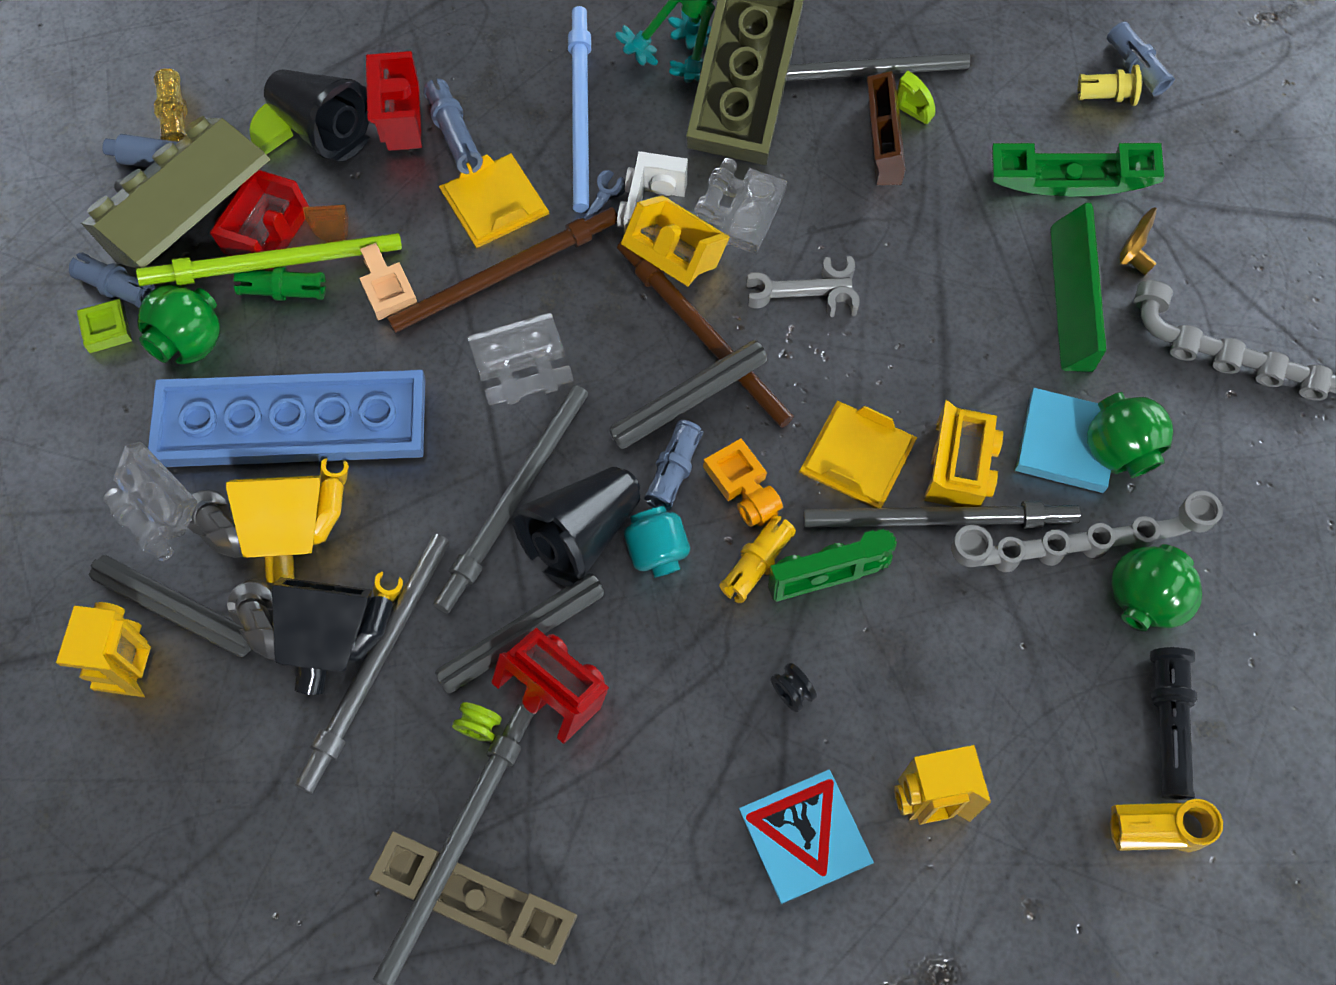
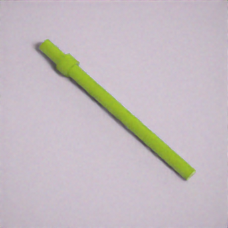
[136,233,402,286]

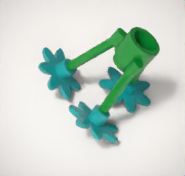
[615,0,715,83]

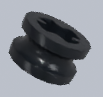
[770,663,817,712]

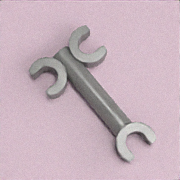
[746,256,860,317]

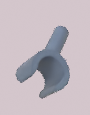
[583,170,626,220]

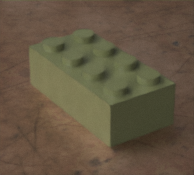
[686,0,804,165]

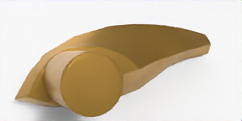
[1120,207,1157,276]

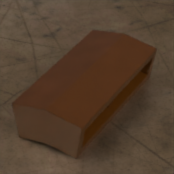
[867,71,906,185]

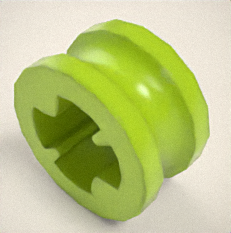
[452,702,502,743]

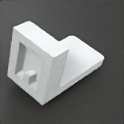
[617,152,688,234]

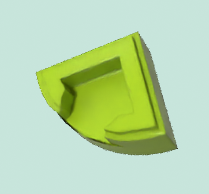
[897,70,935,124]
[249,103,293,155]

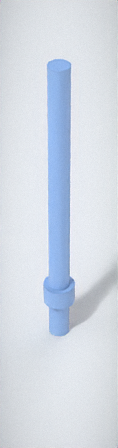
[568,6,591,213]

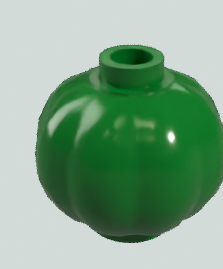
[137,285,220,364]
[1087,392,1174,478]
[1111,544,1202,632]

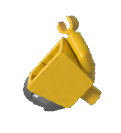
[182,459,349,583]

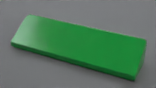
[1050,203,1106,372]

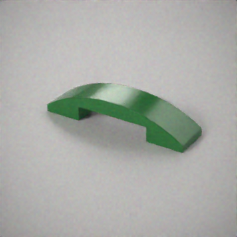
[992,143,1165,197]

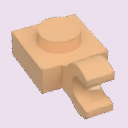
[359,243,417,321]

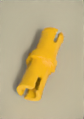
[719,515,796,603]

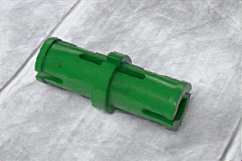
[234,267,326,301]

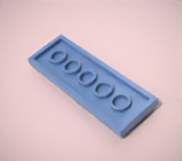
[147,370,425,468]

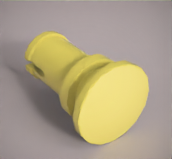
[1078,65,1142,106]

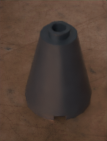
[264,69,370,161]
[513,467,640,586]

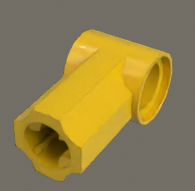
[1110,799,1223,852]

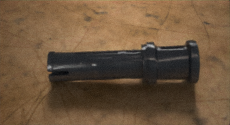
[1150,647,1197,800]

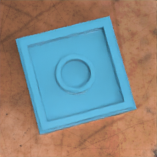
[1015,388,1111,493]

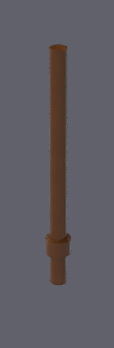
[387,207,618,333]
[617,240,794,428]

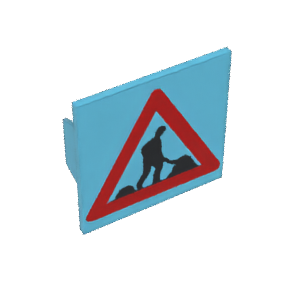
[739,769,874,904]

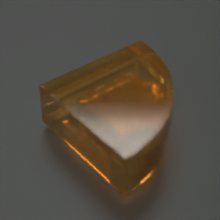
[303,205,348,243]

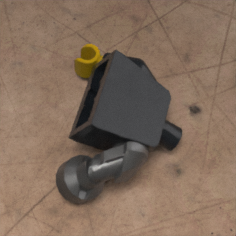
[227,572,403,695]

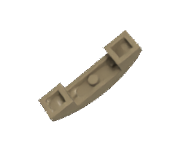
[369,831,577,966]

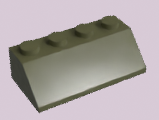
[81,116,270,269]

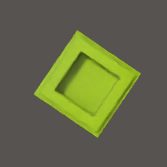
[76,299,132,353]

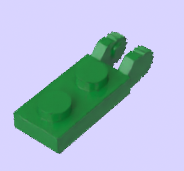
[768,528,897,602]

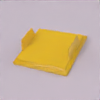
[439,153,550,248]
[799,400,918,508]

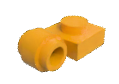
[703,438,783,527]

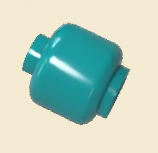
[624,506,691,578]

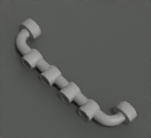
[1134,280,1336,401]
[951,491,1223,572]

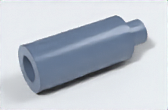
[102,134,178,168]

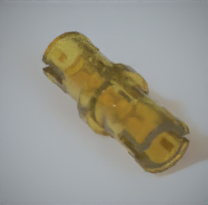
[153,68,188,142]

